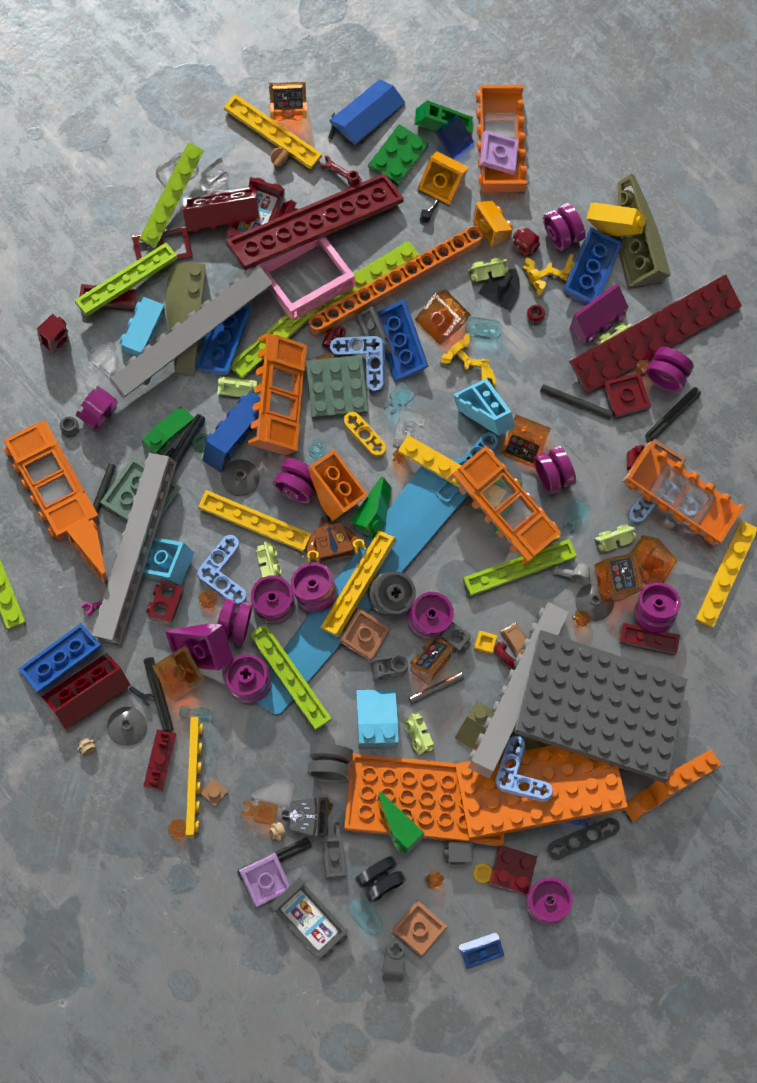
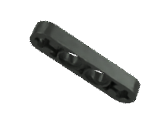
[547,818,620,860]

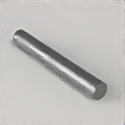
[409,672,464,704]

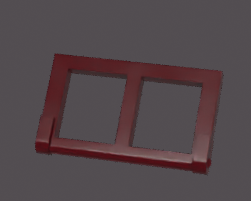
[132,226,193,261]

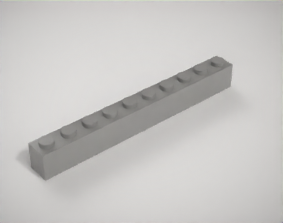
[109,265,273,398]
[92,453,177,645]
[468,602,569,779]

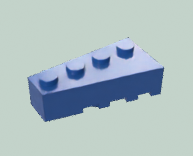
[202,391,260,473]

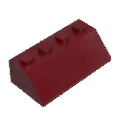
[183,187,260,232]
[41,653,131,729]

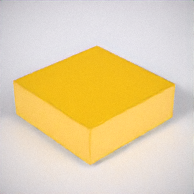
[474,630,498,655]

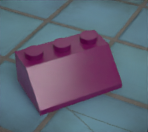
[569,283,628,345]

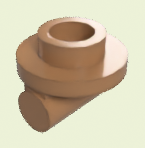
[270,148,290,168]

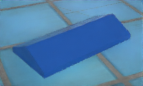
[329,79,405,145]
[563,227,622,304]
[377,299,429,382]
[195,305,252,376]
[18,623,102,694]

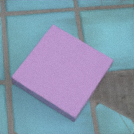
[480,130,518,175]
[239,853,290,907]

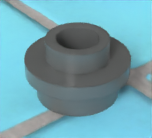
[60,417,79,435]

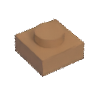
[200,779,228,807]

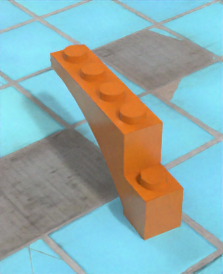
[625,749,722,822]

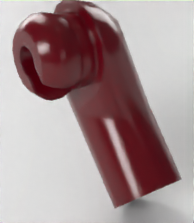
[321,326,346,349]
[627,445,645,470]
[494,641,515,669]

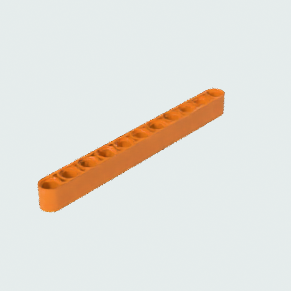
[309,226,483,337]

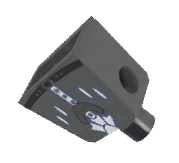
[282,797,328,836]

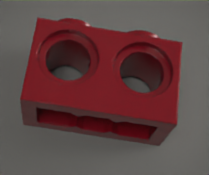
[37,313,69,355]
[146,579,184,627]

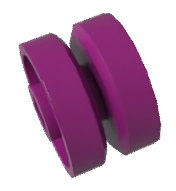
[543,203,586,251]
[645,347,694,392]
[534,446,576,494]
[273,458,315,503]
[291,562,338,613]
[251,575,295,624]
[634,583,681,633]
[407,592,454,639]
[217,598,252,646]
[225,654,271,704]
[526,877,573,926]

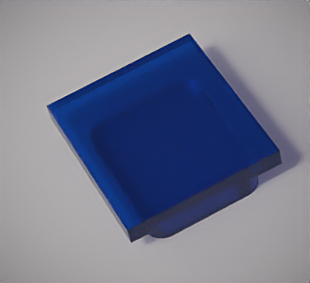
[435,115,474,159]

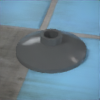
[221,459,259,496]
[576,583,614,621]
[107,707,147,746]

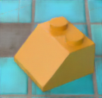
[417,152,469,205]
[473,201,513,248]

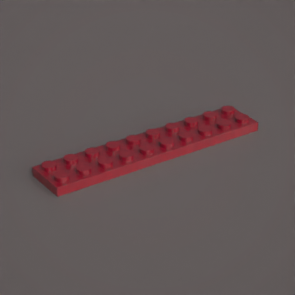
[226,173,404,270]
[569,274,742,394]

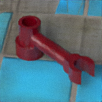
[319,156,362,188]

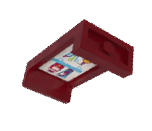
[227,177,285,239]

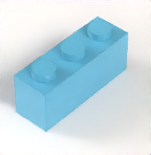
[120,297,165,357]

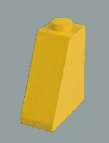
[586,203,646,237]

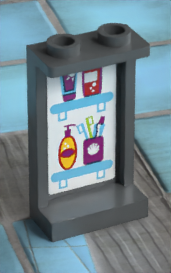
[269,877,349,960]

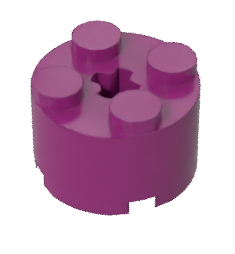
[76,386,118,430]

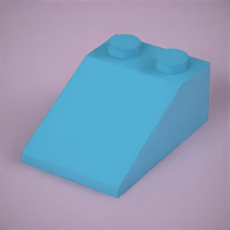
[142,537,194,586]
[356,689,399,748]

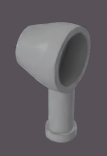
[554,563,590,585]

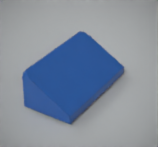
[459,933,505,969]

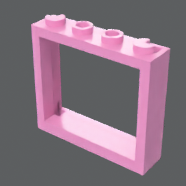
[256,236,356,321]

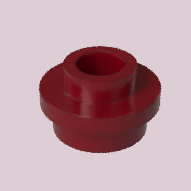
[527,305,545,323]

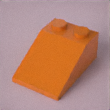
[308,449,368,521]
[67,517,108,585]

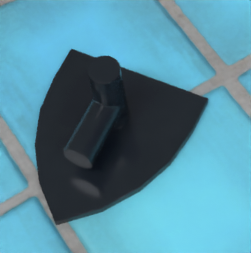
[478,268,520,311]

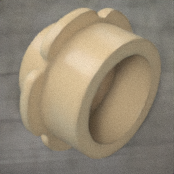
[77,738,96,756]
[269,822,286,841]

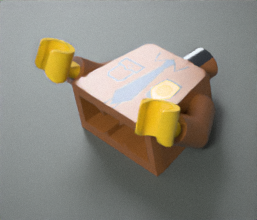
[307,515,366,563]

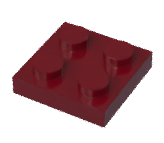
[604,372,651,418]
[489,846,538,895]

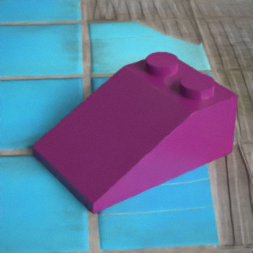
[165,623,234,671]

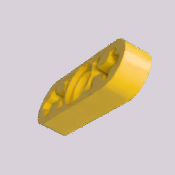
[344,412,386,458]

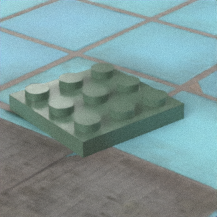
[306,355,368,418]
[100,457,180,521]

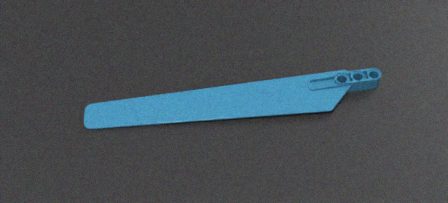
[257,432,498,715]

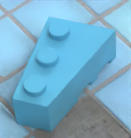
[453,378,515,435]

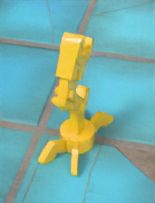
[522,254,575,297]
[440,333,496,387]

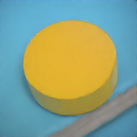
[473,863,492,884]

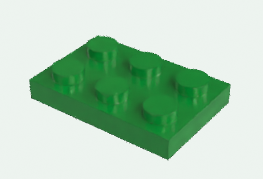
[368,124,429,186]

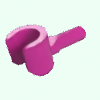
[81,600,103,615]

